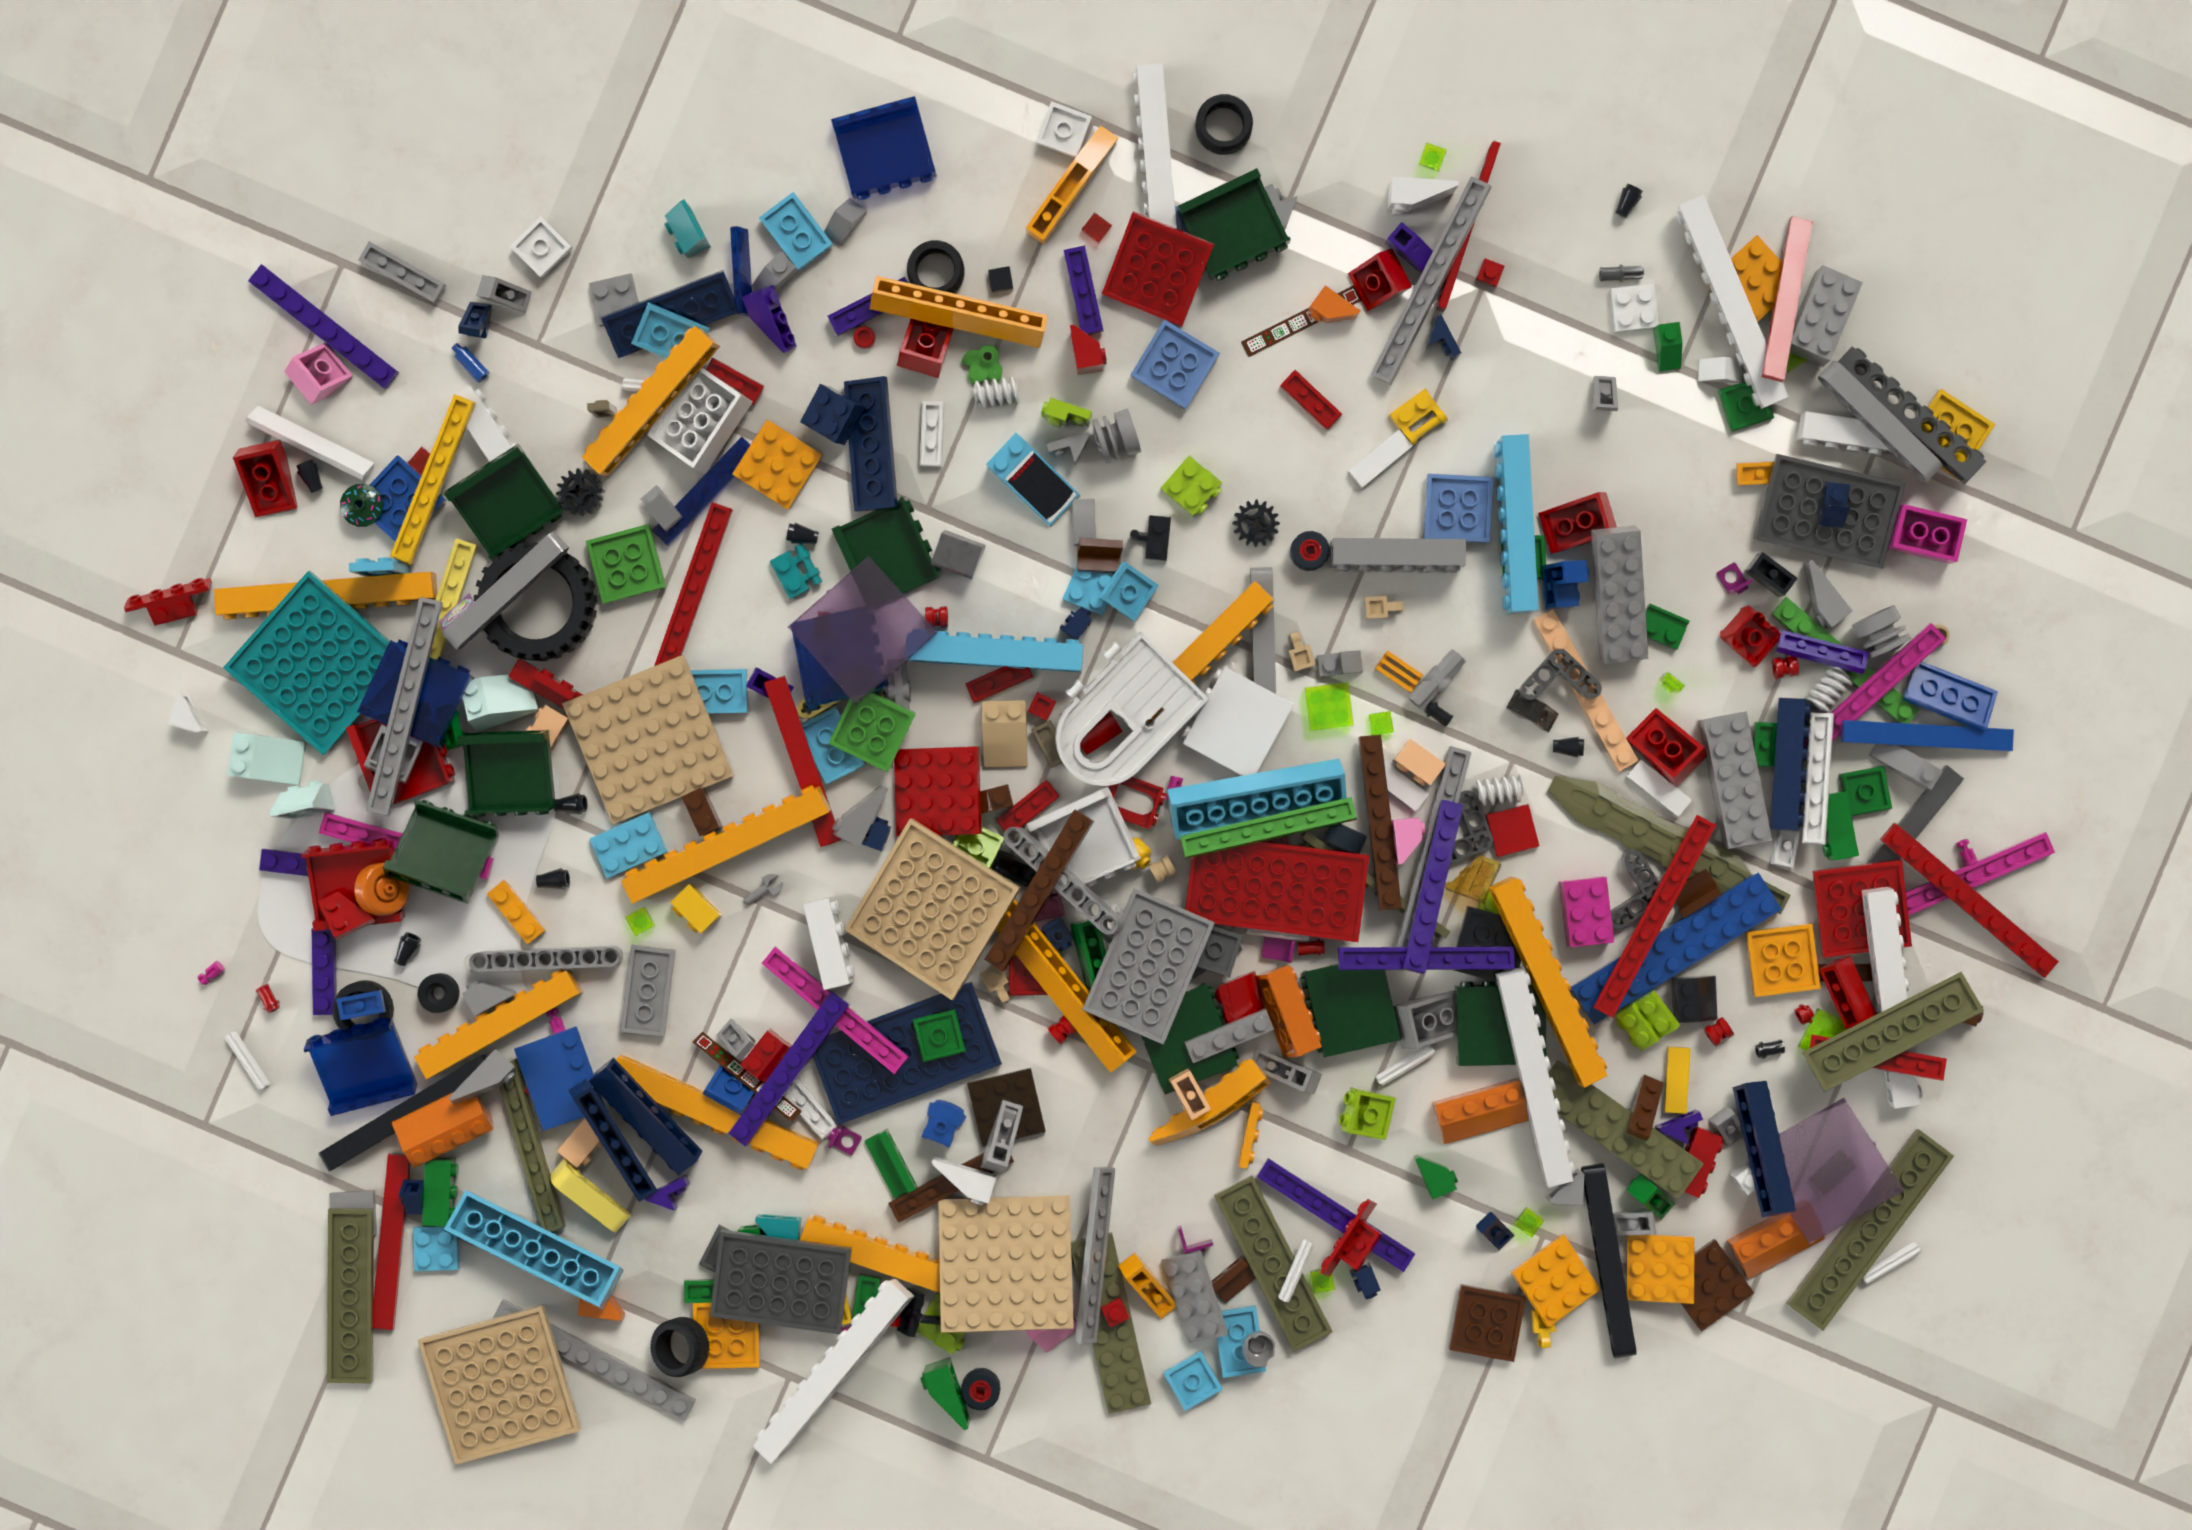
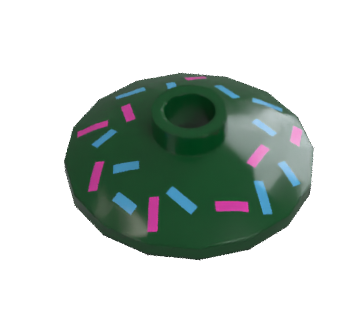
[340,484,383,527]

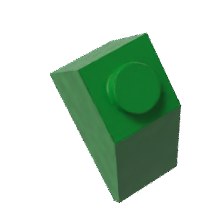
[1653,322,1683,372]
[1414,1155,1458,1199]
[1626,1174,1675,1220]

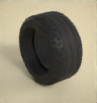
[1195,94,1253,155]
[907,240,965,294]
[332,980,394,1039]
[650,1317,710,1377]

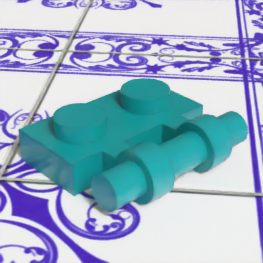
[770,544,823,599]

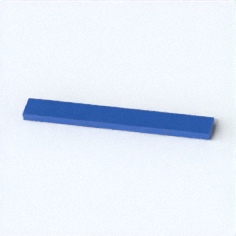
[1841,720,2014,751]

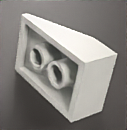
[1387,177,1459,216]

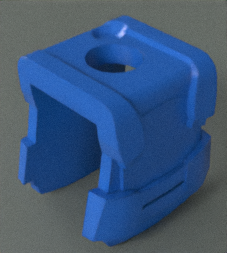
[921,1100,967,1148]

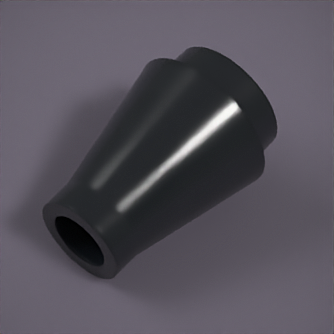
[1615,183,1643,218]
[296,459,323,493]
[786,522,819,544]
[1553,736,1584,758]
[554,793,588,815]
[536,868,570,890]
[394,932,421,966]

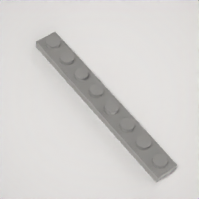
[1075,1167,1115,1344]

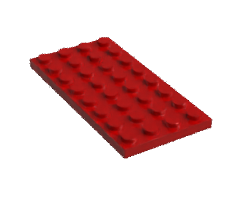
[1185,841,1370,942]

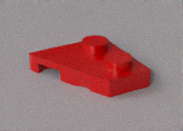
[318,892,375,941]

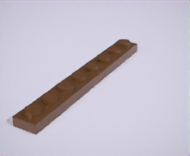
[1358,734,1402,911]
[984,809,1095,971]

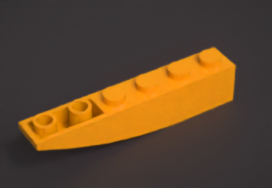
[1026,126,1119,245]
[1148,1058,1271,1146]

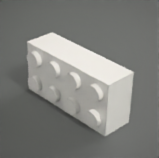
[803,897,856,990]

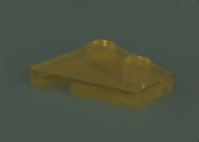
[1445,855,1502,904]

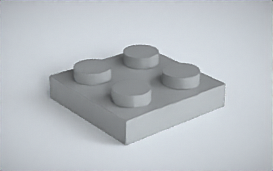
[589,273,639,327]

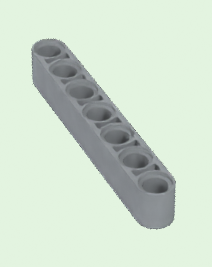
[1818,361,1943,482]
[442,531,569,650]
[1250,567,1276,694]
[1004,827,1124,935]
[469,946,623,972]

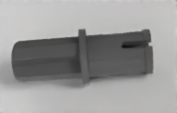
[1599,264,1644,282]

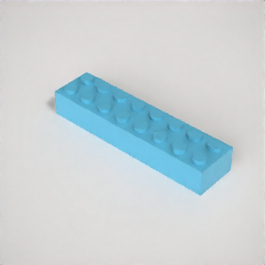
[1494,434,1539,615]
[906,629,1084,673]
[1167,758,1347,839]
[444,1190,624,1310]

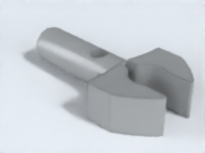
[744,874,783,904]

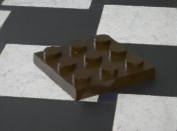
[967,1068,1046,1147]

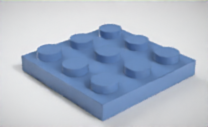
[1130,319,1220,410]
[1423,473,1493,543]

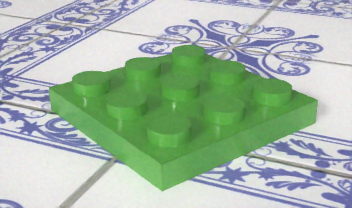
[586,524,667,604]
[828,684,916,772]

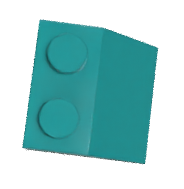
[664,199,711,258]

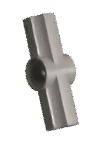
[1408,649,1466,710]
[887,659,911,710]

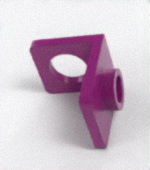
[1716,562,1753,595]
[1261,936,1295,963]
[827,1125,862,1155]
[1178,1225,1213,1253]

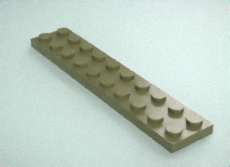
[1786,1129,1954,1331]

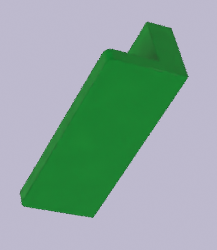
[865,1128,917,1198]

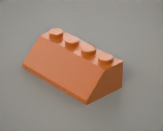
[1256,965,1322,1058]
[1432,1078,1529,1144]
[392,1092,493,1168]
[1727,1200,1825,1279]

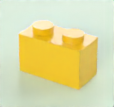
[670,883,722,934]

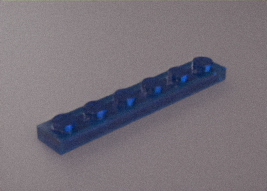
[652,437,750,546]

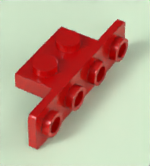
[124,578,212,626]
[509,658,583,709]
[1320,1199,1383,1277]

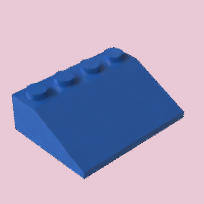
[514,1026,606,1131]

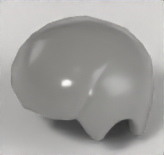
[1242,1331,1275,1367]

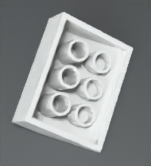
[647,368,753,474]

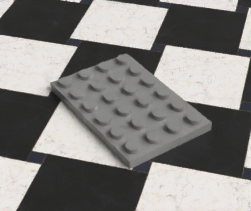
[1082,888,1215,1045]

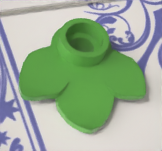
[961,345,1003,384]

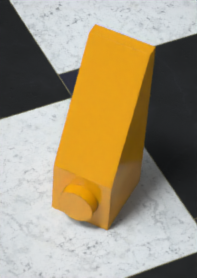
[1118,1252,1176,1319]

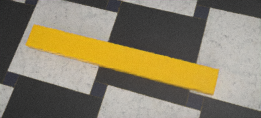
[390,394,476,565]

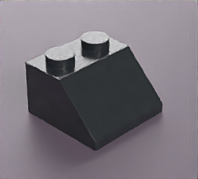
[1671,975,1718,1023]

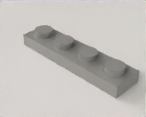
[358,241,446,304]
[1184,1008,1274,1063]

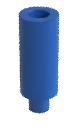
[451,343,490,383]

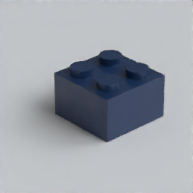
[800,384,865,445]

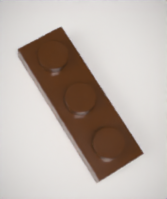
[1626,1074,1664,1141]

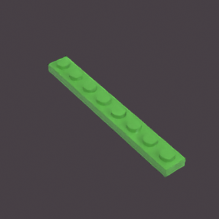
[1771,597,1920,724]
[1180,797,1357,859]

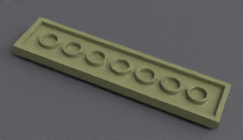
[1802,971,1984,1092]
[1548,1060,1704,1200]
[1214,1175,1333,1352]
[327,1208,374,1384]
[1071,1232,1151,1414]

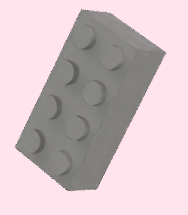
[1790,265,1863,367]

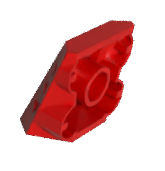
[1720,605,1780,668]
[1215,971,1265,1023]

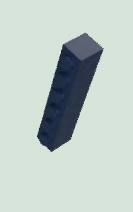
[1771,698,1811,831]
[589,1057,703,1176]
[568,1078,657,1202]
[1732,1081,1796,1218]

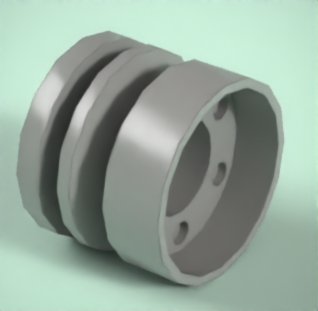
[1092,408,1141,464]
[1852,605,1911,659]

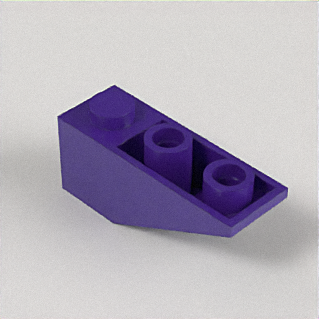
[1385,222,1433,274]
[741,285,797,353]

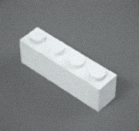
[449,386,516,462]
[1797,412,1889,455]

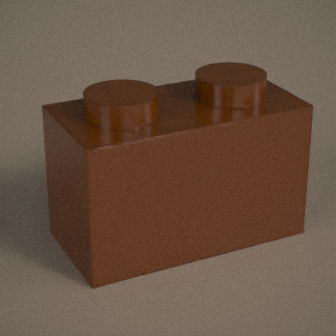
[681,787,723,836]

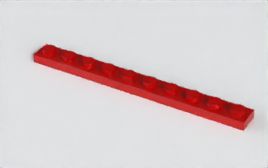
[1593,815,1716,1018]
[1879,823,2059,978]

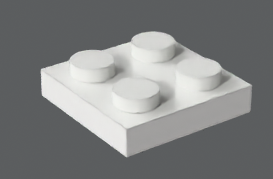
[1036,101,1092,158]
[510,216,573,278]
[1610,283,1659,333]

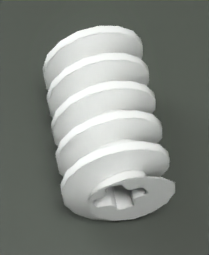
[973,376,1019,409]
[1805,666,1853,713]
[1476,774,1523,806]

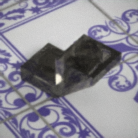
[1506,689,1559,733]

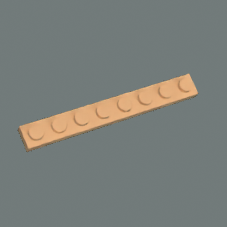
[1533,609,1639,772]

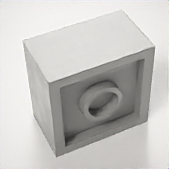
[364,725,424,784]

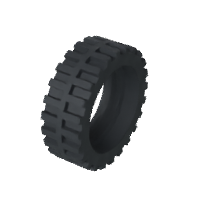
[473,542,598,661]

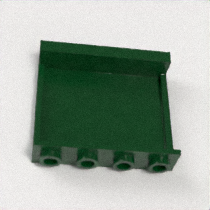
[1177,168,1291,281]
[444,444,563,559]
[831,496,942,609]
[457,730,556,817]
[383,799,499,904]
[1300,964,1401,1058]
[1455,981,1547,1066]
[1141,983,1240,1095]

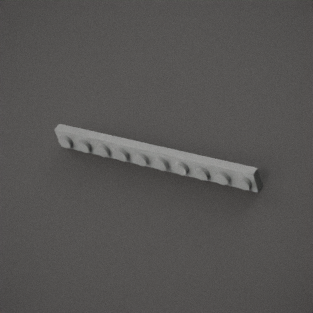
[1371,176,1492,385]
[366,597,443,817]
[1396,746,1472,947]
[493,1299,696,1420]

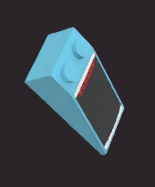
[986,433,1080,526]

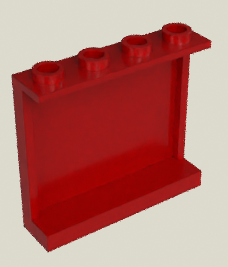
[346,700,456,805]
[301,838,405,931]

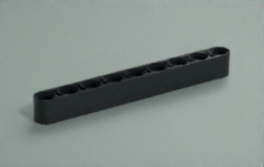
[318,1054,487,1172]
[1581,1163,1637,1359]

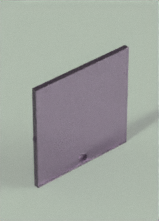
[788,556,938,705]
[1780,1098,1904,1244]

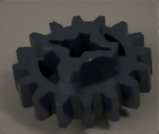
[556,468,605,516]
[1232,499,1280,548]

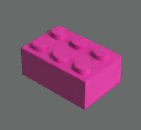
[1888,504,1968,564]
[1559,876,1614,947]

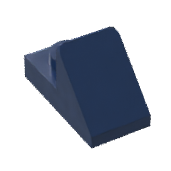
[458,302,492,338]
[1426,315,1462,360]
[1820,482,1850,528]
[1476,1212,1515,1250]

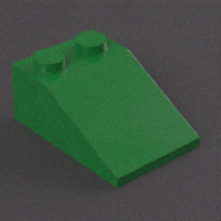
[921,1357,971,1430]

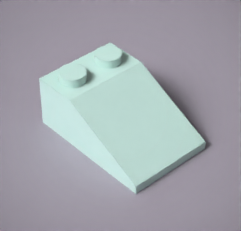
[460,674,539,732]
[228,732,306,785]
[269,781,335,819]

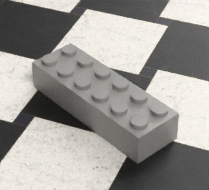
[1591,525,1648,664]
[1330,538,1466,573]
[1698,711,1772,849]

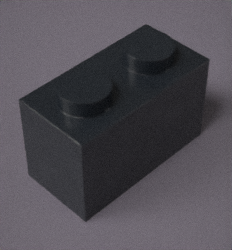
[1744,552,1798,597]

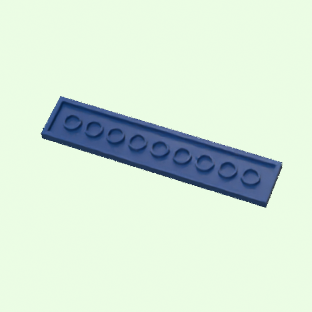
[1571,872,1782,1025]

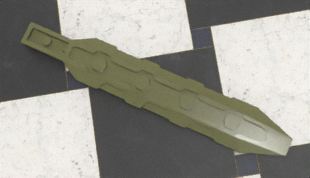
[1548,776,1791,914]

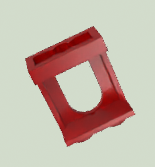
[1109,777,1166,829]

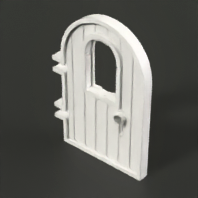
[1055,631,1209,786]

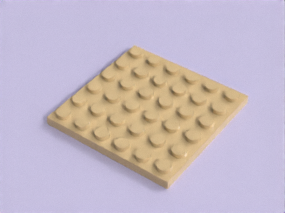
[562,655,734,824]
[844,818,1021,1000]
[939,1195,1074,1333]
[418,1304,581,1465]

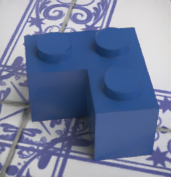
[1542,560,1589,609]

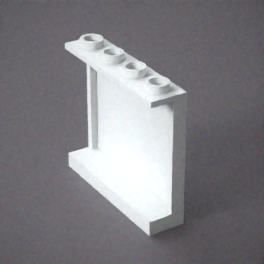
[1181,666,1294,776]
[1027,787,1141,896]

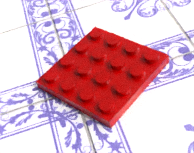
[1102,211,1214,326]
[894,746,982,836]
[1812,859,1912,958]

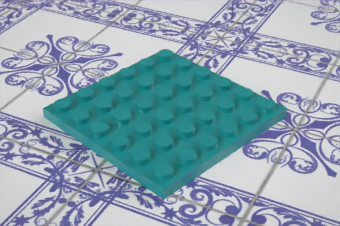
[223,570,405,755]

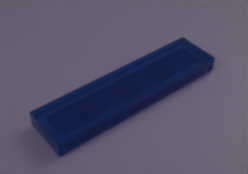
[730,226,752,317]

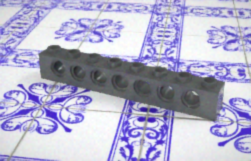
[1838,346,1987,485]

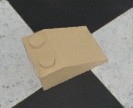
[982,700,1028,767]

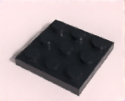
[1453,906,1521,982]

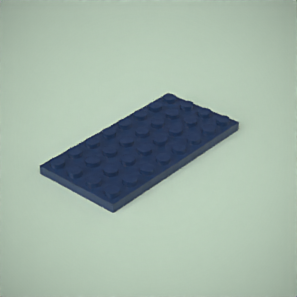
[813,982,1002,1125]

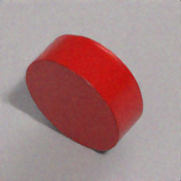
[853,326,876,349]

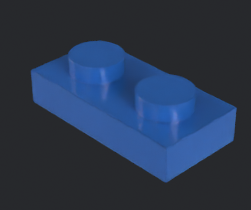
[336,990,386,1020]

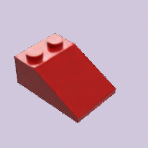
[897,319,954,379]
[233,439,298,517]
[1538,492,1617,554]
[1626,708,1707,787]

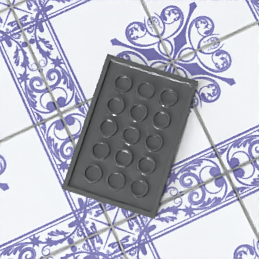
[1754,454,1906,569]
[710,1230,852,1334]

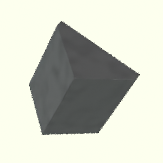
[931,530,986,579]

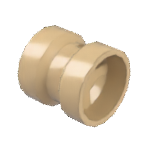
[1148,855,1177,884]

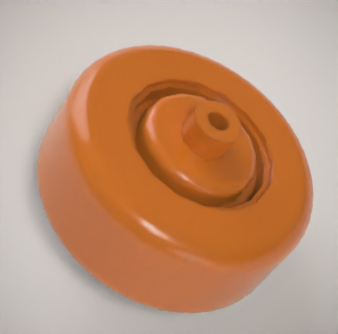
[354,863,410,916]

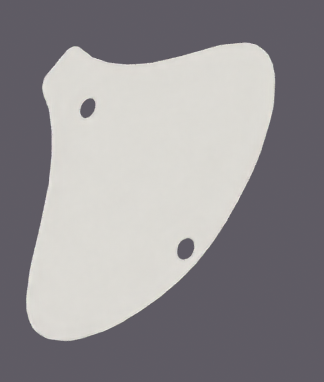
[257,737,559,1023]

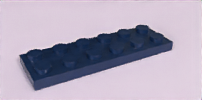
[601,270,740,359]
[844,376,898,512]

